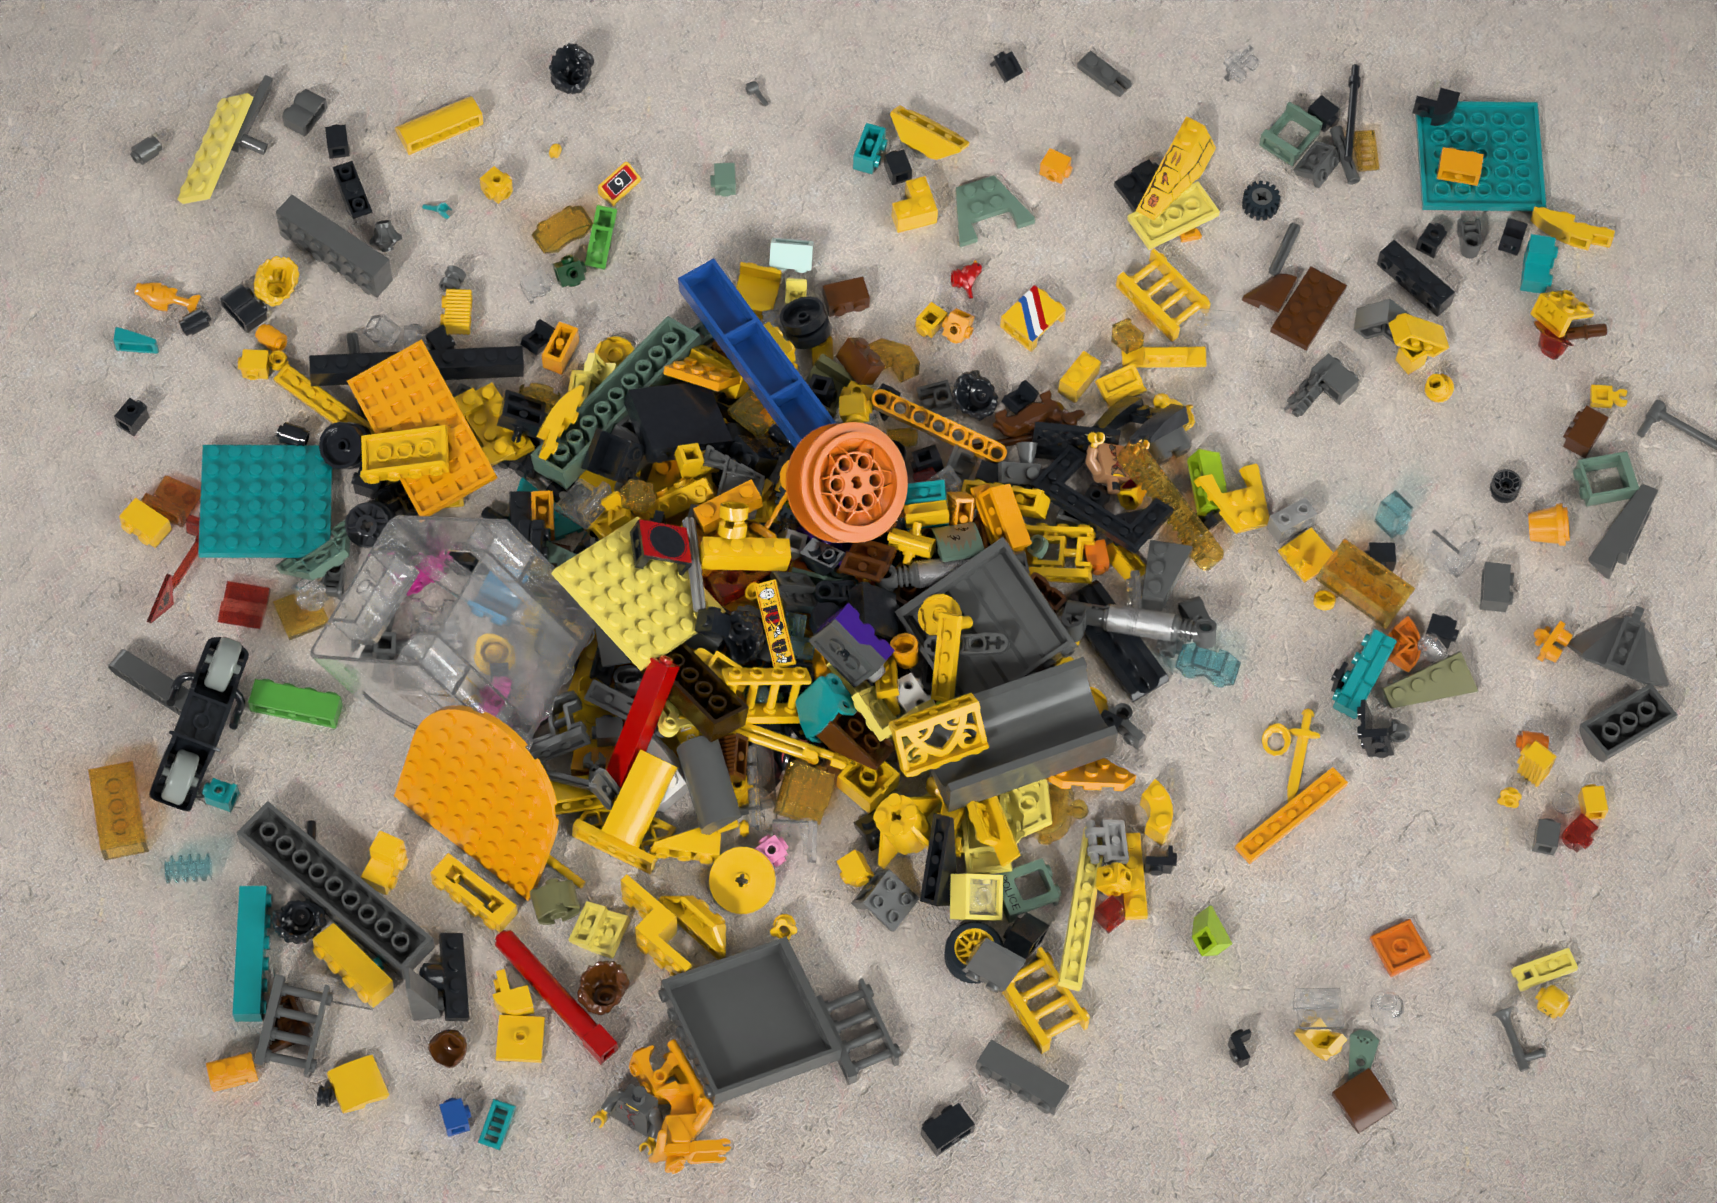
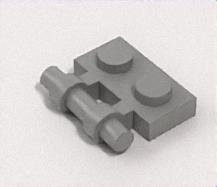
[1085,819,1129,864]

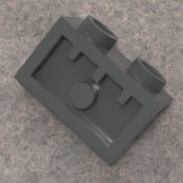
[1293,141,1340,188]

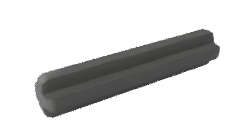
[1269,223,1300,276]

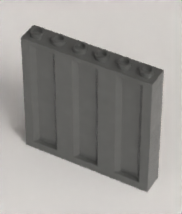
[895,537,1078,699]

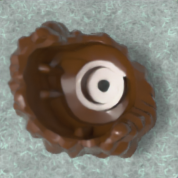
[577,961,630,1015]

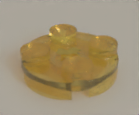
[518,383,561,412]

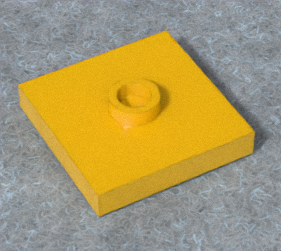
[495,1015,545,1063]

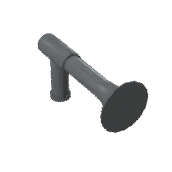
[1492,1007,1546,1072]

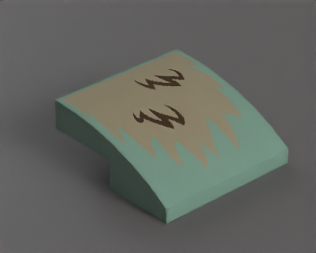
[932,522,985,562]

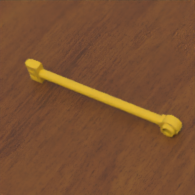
[663,706,819,765]
[739,724,850,769]

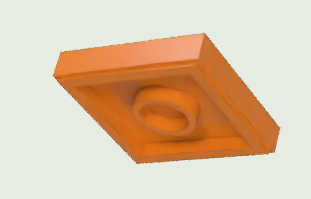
[1370,919,1431,977]

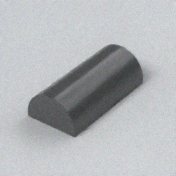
[1579,683,1678,762]
[676,735,742,835]

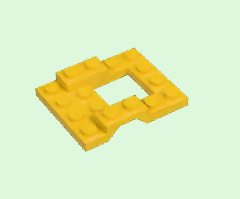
[454,382,535,466]

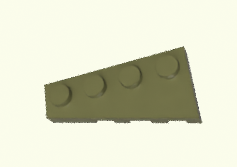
[1381,651,1478,708]

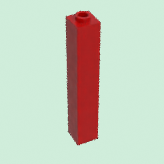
[606,655,680,788]

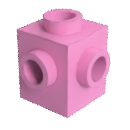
[754,834,789,868]

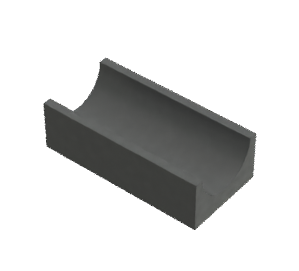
[919,657,1118,812]

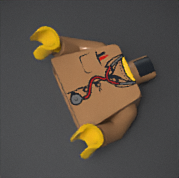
[1085,432,1150,494]

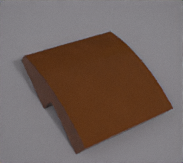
[839,540,897,583]
[1332,1068,1395,1134]

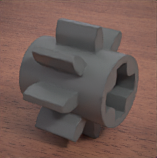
[1156,639,1184,658]

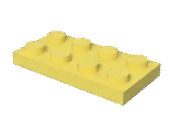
[1127,181,1220,250]

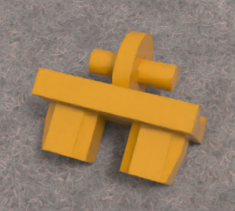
[1534,621,1573,663]

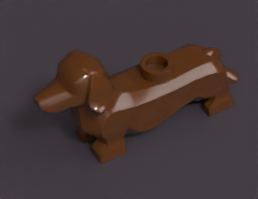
[993,390,1085,438]

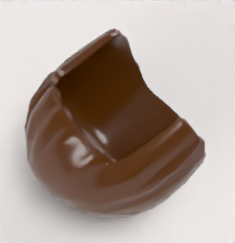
[428,1029,467,1068]

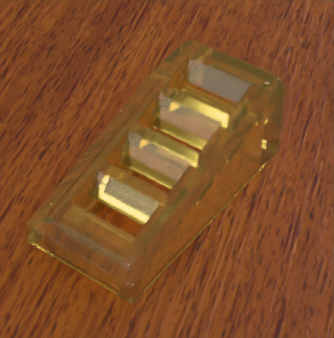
[1353,130,1379,172]

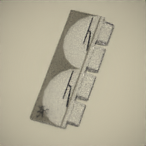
[747,743,778,833]

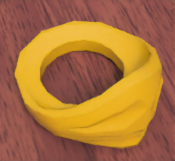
[1262,723,1291,756]

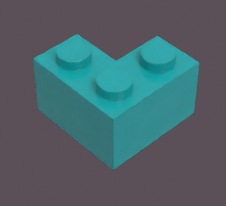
[1520,234,1558,293]

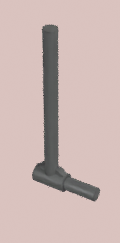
[1637,400,1717,450]

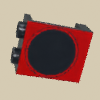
[630,519,693,576]

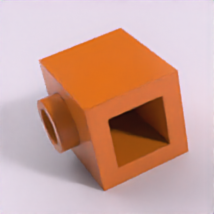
[1083,539,1110,575]

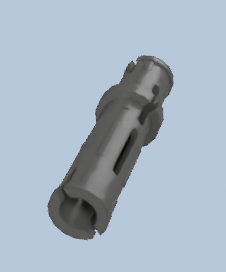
[1329,126,1361,185]

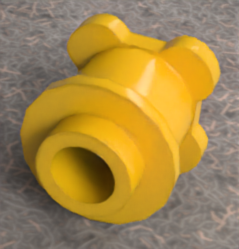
[770,914,797,940]

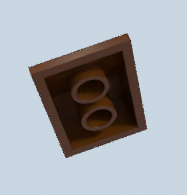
[816,705,896,770]

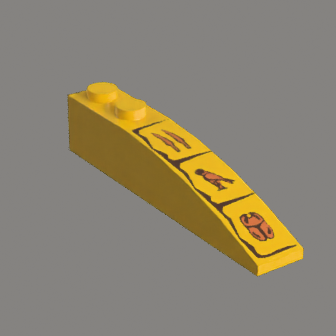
[1136,116,1216,220]

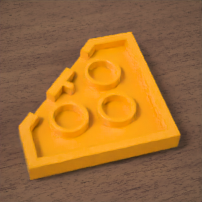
[1045,758,1136,791]

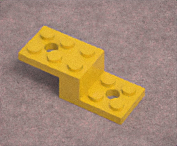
[621,874,692,977]

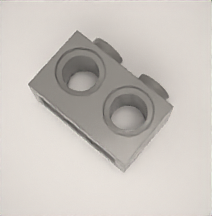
[1267,497,1317,544]

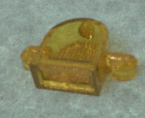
[1031,785,1089,845]

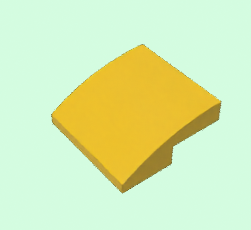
[326,1054,389,1114]

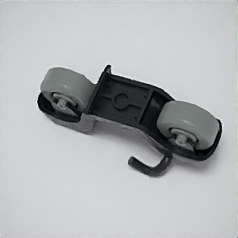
[149,637,249,812]

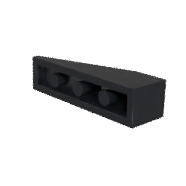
[920,813,957,906]

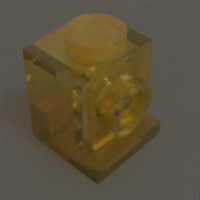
[1111,318,1144,354]

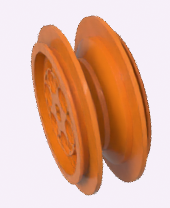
[786,422,908,543]

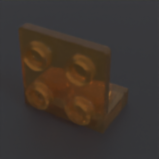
[141,475,201,528]

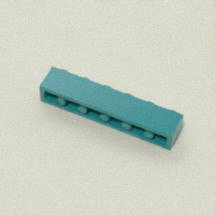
[232,886,273,1022]

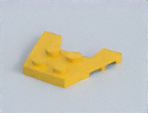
[1194,463,1269,534]

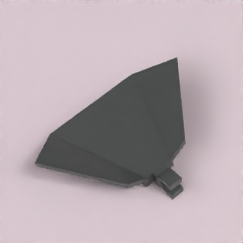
[1568,606,1668,687]

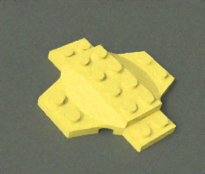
[921,779,1052,875]

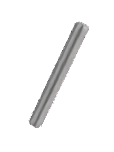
[682,517,706,612]

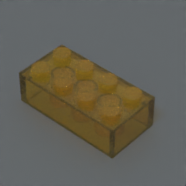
[1316,538,1415,629]
[88,761,149,860]

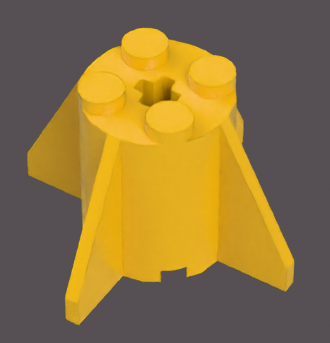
[873,793,940,869]

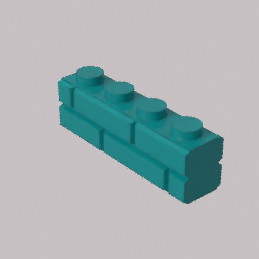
[1332,629,1397,719]

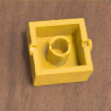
[837,759,900,814]

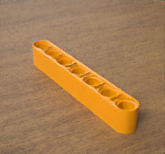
[870,389,1007,463]

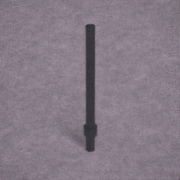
[1344,64,1361,162]

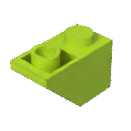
[1192,905,1233,956]

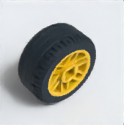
[944,922,1003,984]

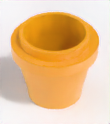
[1528,503,1570,546]

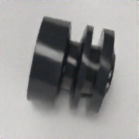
[345,500,397,548]

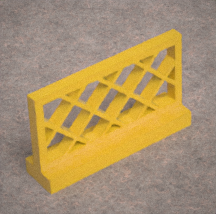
[572,797,677,875]

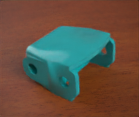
[795,673,857,743]

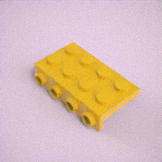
[360,425,449,484]

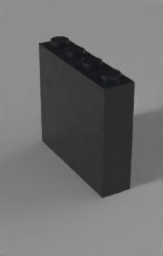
[624,383,732,463]

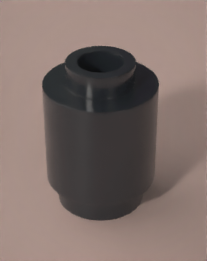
[178,307,211,336]
[276,422,310,446]

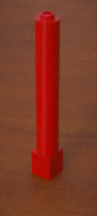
[495,930,618,1065]

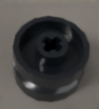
[779,296,832,349]
[319,422,371,469]

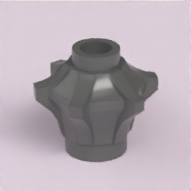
[369,220,402,252]

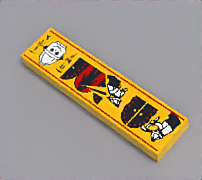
[754,579,796,668]

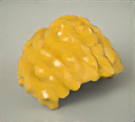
[254,256,300,307]

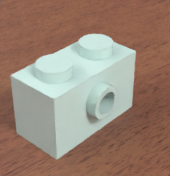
[769,238,814,273]

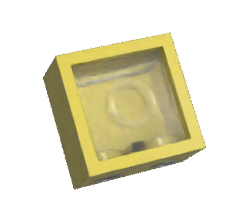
[950,874,1003,921]

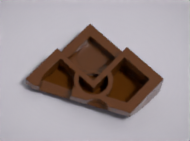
[1242,274,1297,313]

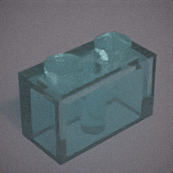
[1374,490,1414,539]

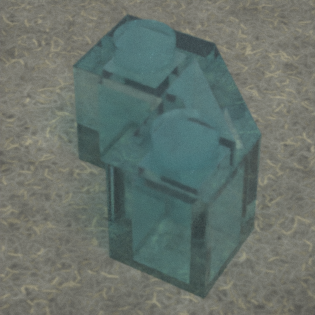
[1175,643,1241,688]

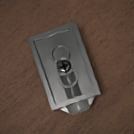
[808,603,895,688]

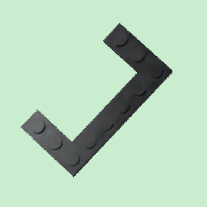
[1031,445,1174,554]

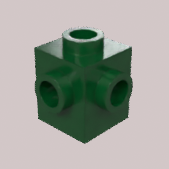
[552,255,587,288]

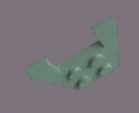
[956,175,1035,247]
[275,519,350,580]

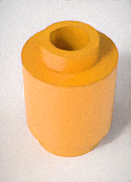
[255,324,287,351]

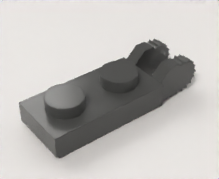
[1077,50,1132,97]

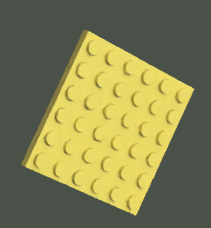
[551,517,726,671]

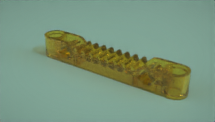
[1117,441,1224,571]

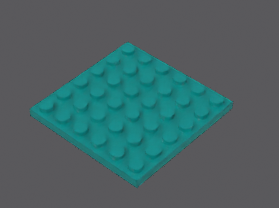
[1415,101,1547,211]
[198,445,332,558]

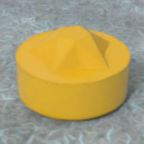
[1313,590,1336,610]

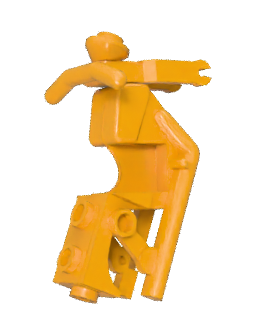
[629,1039,731,1174]

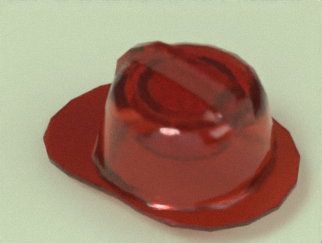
[1533,321,1574,360]

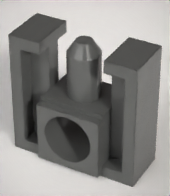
[916,379,957,420]

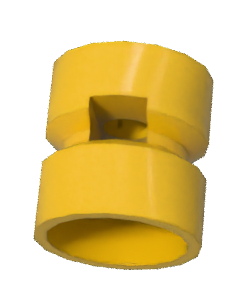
[718,502,749,539]

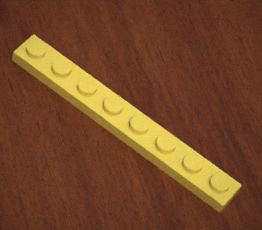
[1058,826,1103,991]

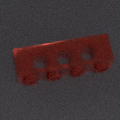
[705,559,792,607]

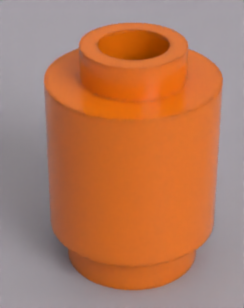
[1516,731,1549,752]

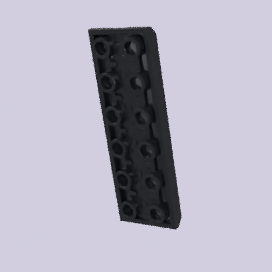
[1063,580,1169,702]

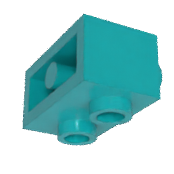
[853,123,888,174]

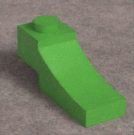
[585,205,617,270]

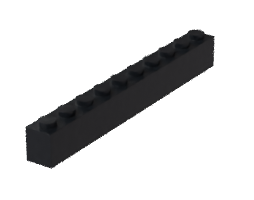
[309,346,524,387]

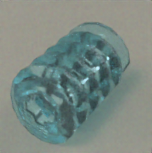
[164,853,213,884]

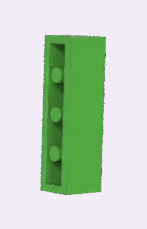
[248,679,343,729]

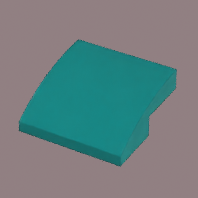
[904,480,949,530]

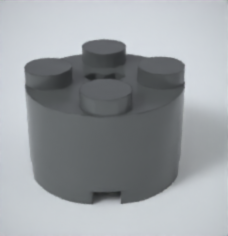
[1142,426,1192,466]

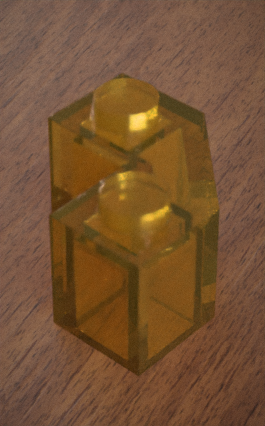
[869,338,920,383]

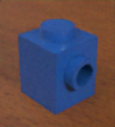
[439,1098,472,1137]

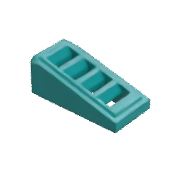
[113,327,159,354]
[478,1099,516,1150]

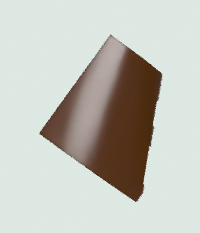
[269,994,314,1052]

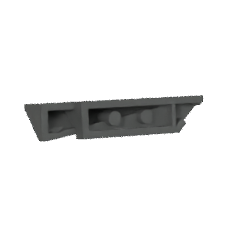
[1588,484,1658,579]

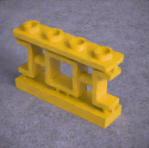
[1021,523,1096,584]

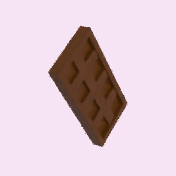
[1270,266,1347,351]

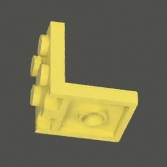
[851,685,935,742]

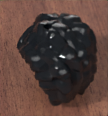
[549,43,594,94]
[952,370,998,421]
[723,610,766,666]
[271,900,327,944]

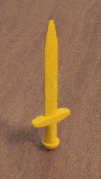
[1287,708,1320,803]

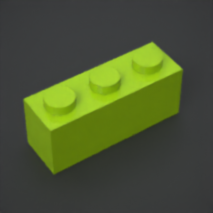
[1187,449,1227,516]

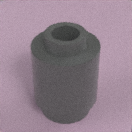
[130,136,162,165]

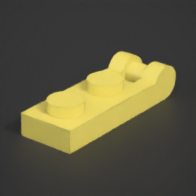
[1511,948,1578,991]

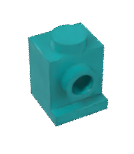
[202,778,240,812]

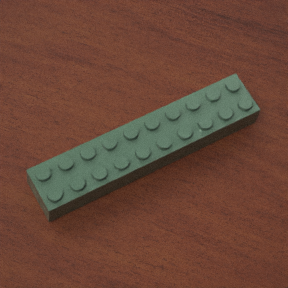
[531,316,702,490]

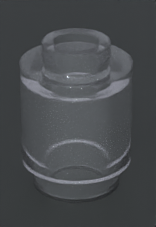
[1418,634,1449,664]

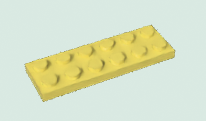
[177,93,253,204]

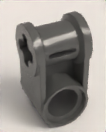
[1457,219,1482,259]
[319,563,346,600]
[1178,596,1211,623]

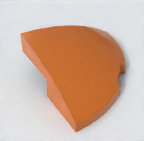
[1387,616,1421,672]

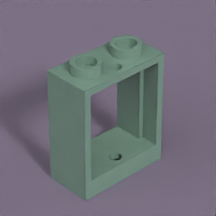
[1573,451,1639,507]

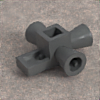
[998,442,1046,489]
[350,612,417,681]

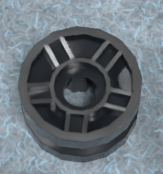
[1489,469,1522,503]

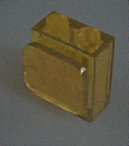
[773,758,835,827]

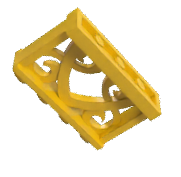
[888,693,989,777]

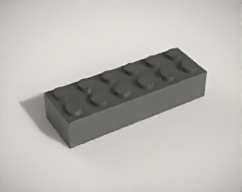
[276,194,393,298]

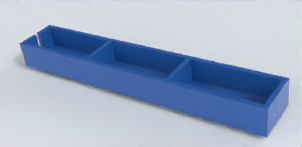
[678,258,836,448]

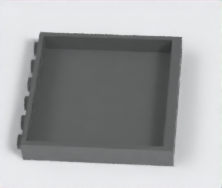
[658,936,842,1105]

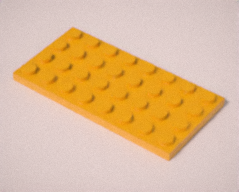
[347,339,498,520]

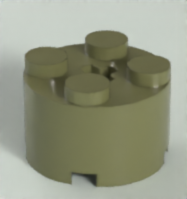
[529,878,581,925]

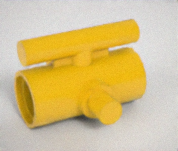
[887,521,936,565]

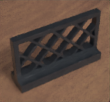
[1032,421,1121,460]

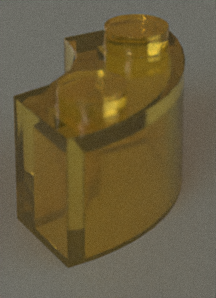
[531,205,594,254]

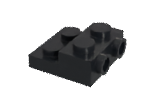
[1114,159,1159,212]

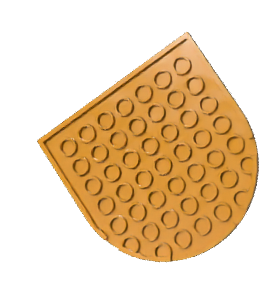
[394,705,559,901]

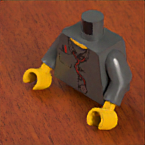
[591,1084,664,1155]

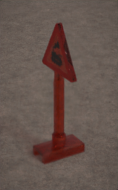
[147,514,200,623]

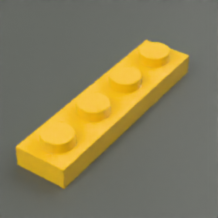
[1122,833,1148,920]

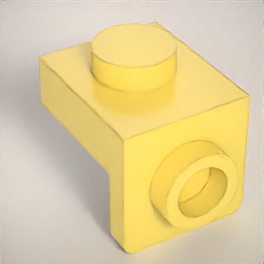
[785,278,807,305]
[583,353,618,384]

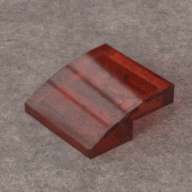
[217,581,271,630]

